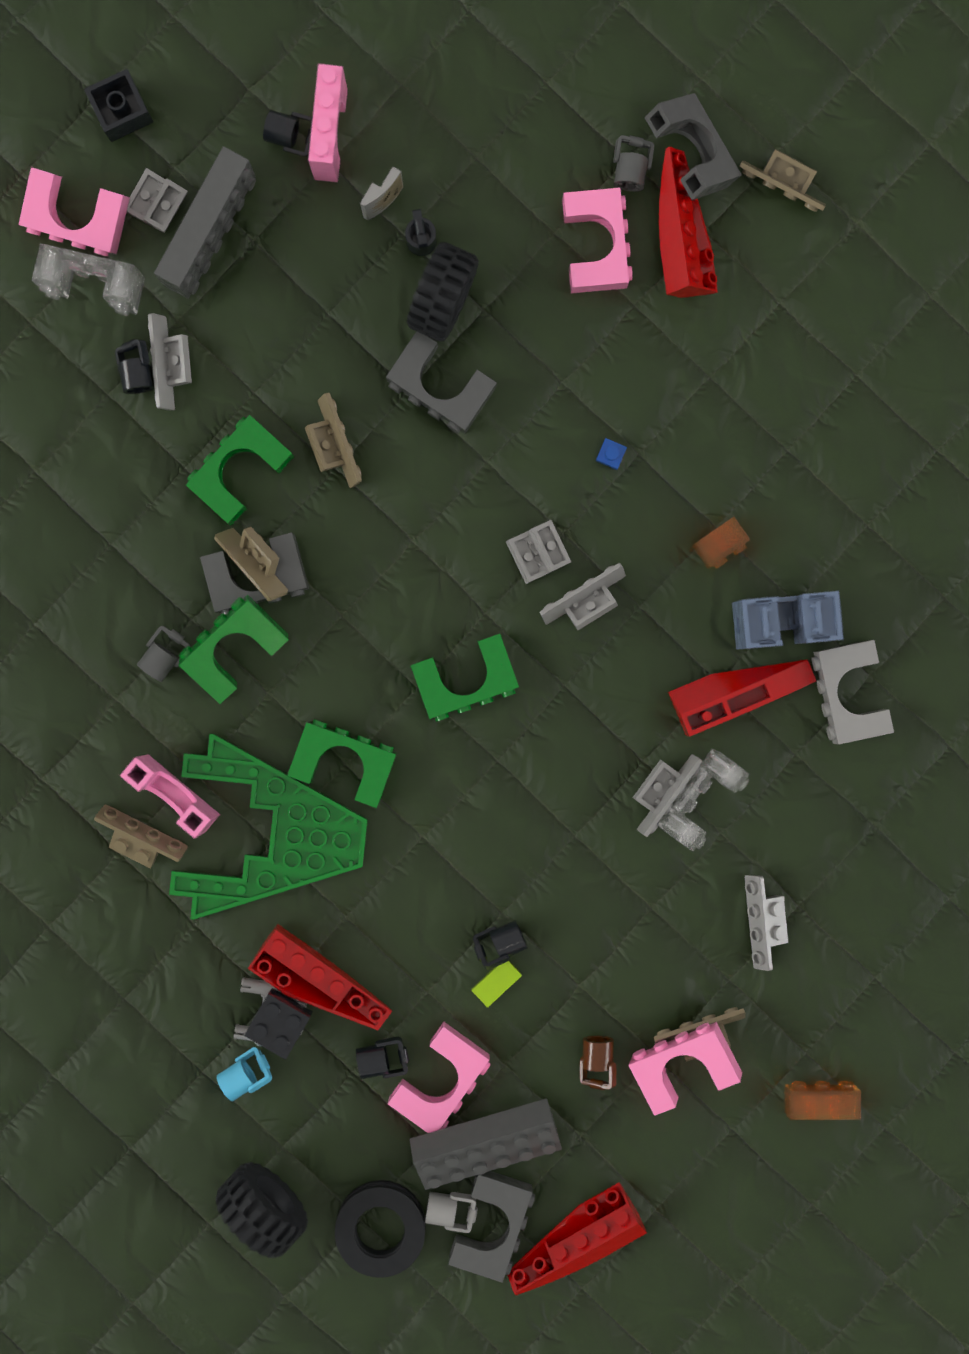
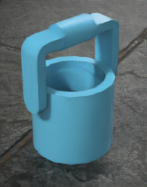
[217,1047,272,1101]

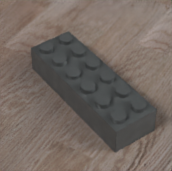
[154,146,256,299]
[410,1098,562,1190]

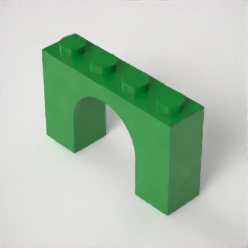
[186,415,295,526]
[179,594,289,704]
[410,634,519,722]
[287,719,397,808]

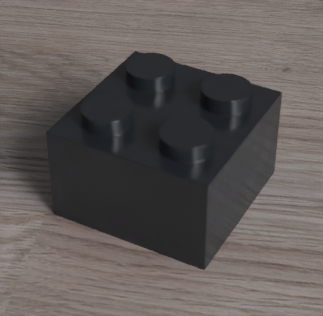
[84,69,153,142]
[244,988,313,1060]

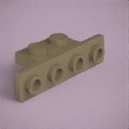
[739,149,826,212]
[305,392,362,488]
[214,527,288,601]
[94,805,188,869]
[654,1007,745,1062]

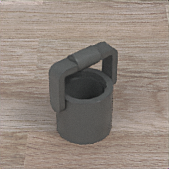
[613,135,654,192]
[137,626,191,682]

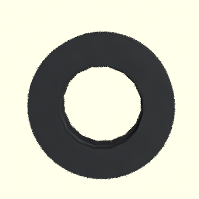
[335,1180,426,1278]

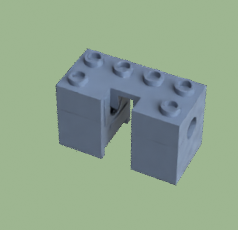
[732,591,843,650]

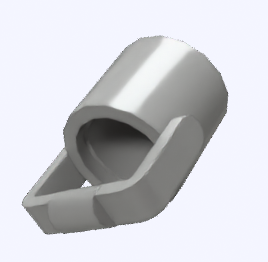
[425,1192,478,1233]

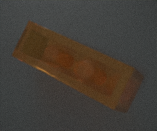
[785,1081,861,1120]

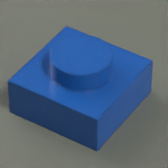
[596,438,627,470]

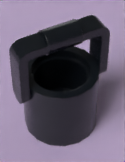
[263,110,313,157]
[405,209,436,256]
[115,339,154,394]
[473,920,528,970]
[356,1036,409,1079]

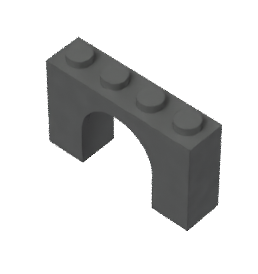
[644,93,742,200]
[386,331,497,434]
[200,532,309,615]
[448,1171,535,1283]

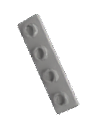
[148,313,192,411]
[540,563,626,630]
[632,754,702,837]
[745,875,788,971]

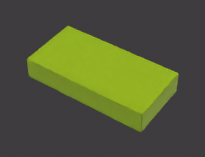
[471,961,522,1008]

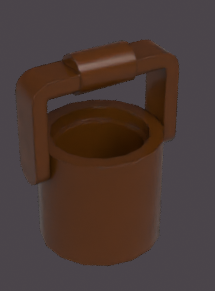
[580,1036,616,1090]

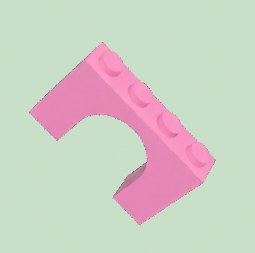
[308,64,348,182]
[19,167,130,257]
[562,188,632,293]
[120,754,220,838]
[388,1022,490,1133]
[629,1022,742,1116]

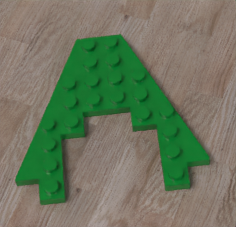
[169,734,368,920]

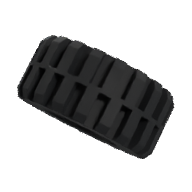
[407,242,479,341]
[216,1162,308,1258]

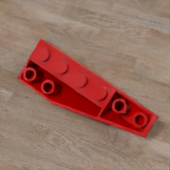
[659,146,718,298]
[668,659,816,736]
[248,924,392,1030]
[507,1182,647,1295]

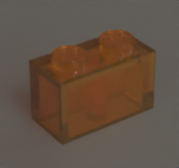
[692,517,750,569]

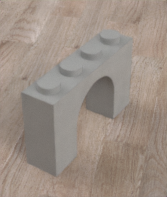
[812,640,894,745]

